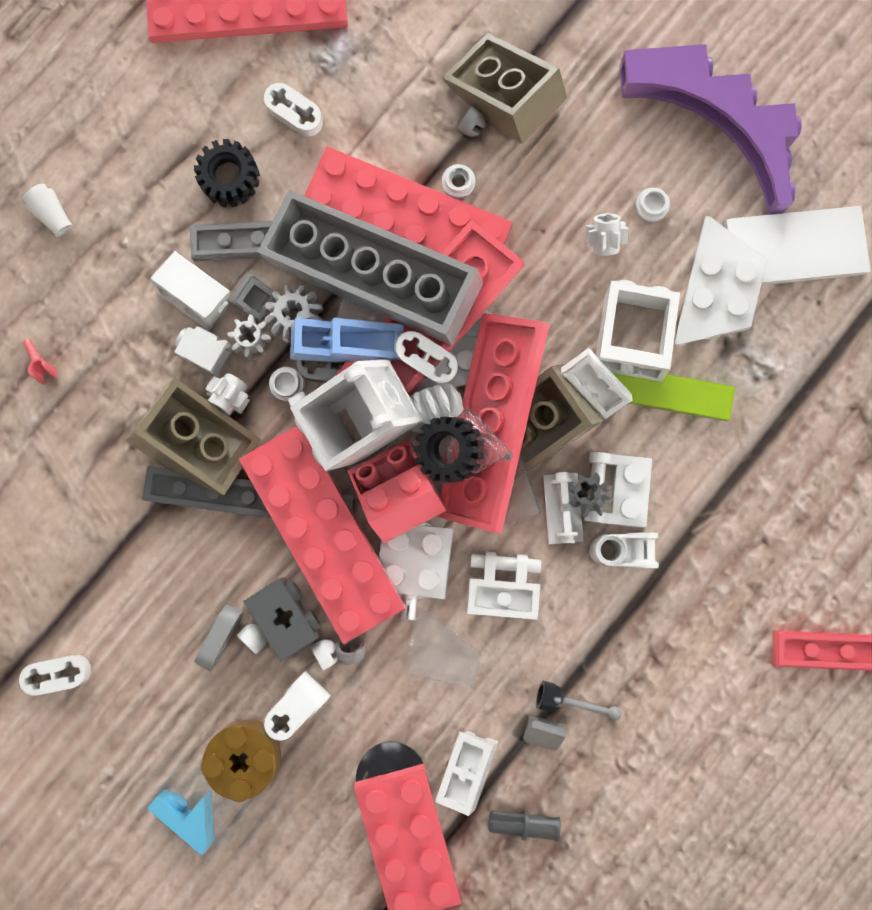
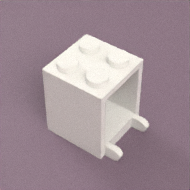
[290,360,423,471]

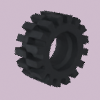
[194,139,260,207]
[414,417,485,482]

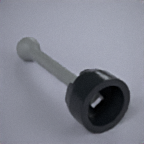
[536,680,621,721]

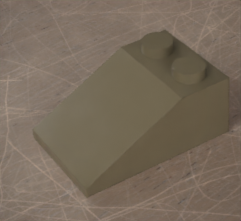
[442,33,567,144]
[514,364,603,481]
[125,377,261,496]

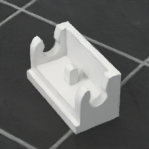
[150,251,230,331]
[435,731,499,816]

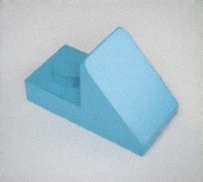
[147,789,215,856]

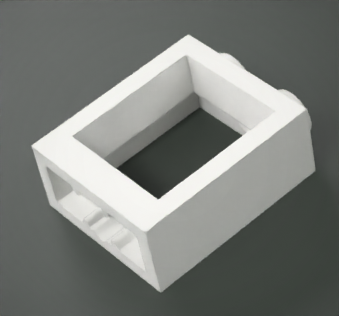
[596,280,680,382]

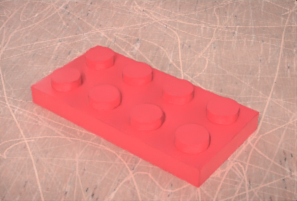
[354,764,461,910]

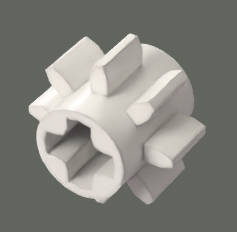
[586,213,629,256]
[227,314,273,360]
[205,373,250,416]

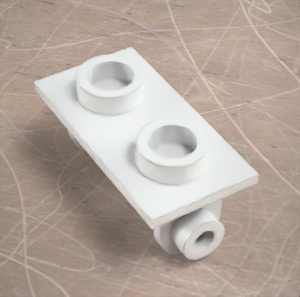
[543,472,584,544]

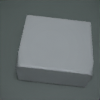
[227,273,275,322]
[523,715,567,750]

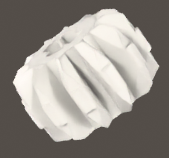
[265,285,323,343]
[410,383,465,433]

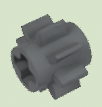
[568,472,613,517]

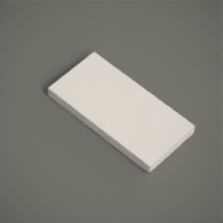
[723,206,871,285]

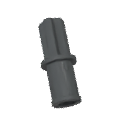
[488,810,561,842]

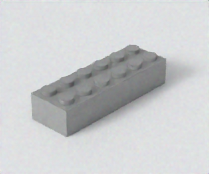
[257,190,483,346]

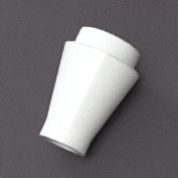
[22,184,73,237]

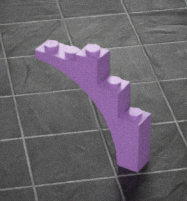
[619,44,802,215]

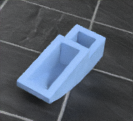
[290,318,403,362]

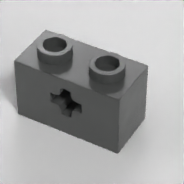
[243,577,322,662]

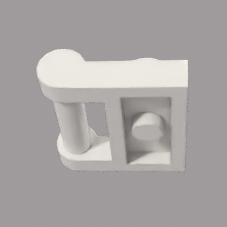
[583,452,652,528]

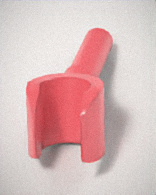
[23,339,57,385]

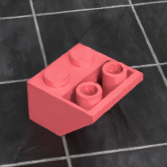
[348,438,446,543]

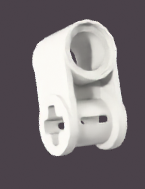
[589,533,659,568]
[264,671,331,741]

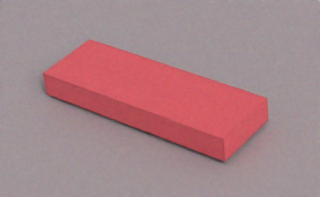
[772,630,872,671]

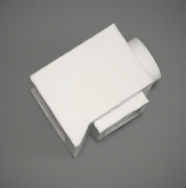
[174,326,233,377]

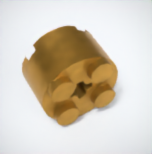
[201,720,281,802]

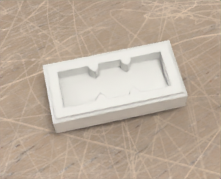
[561,348,633,419]

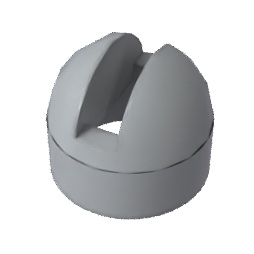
[457,106,486,137]
[336,636,365,666]

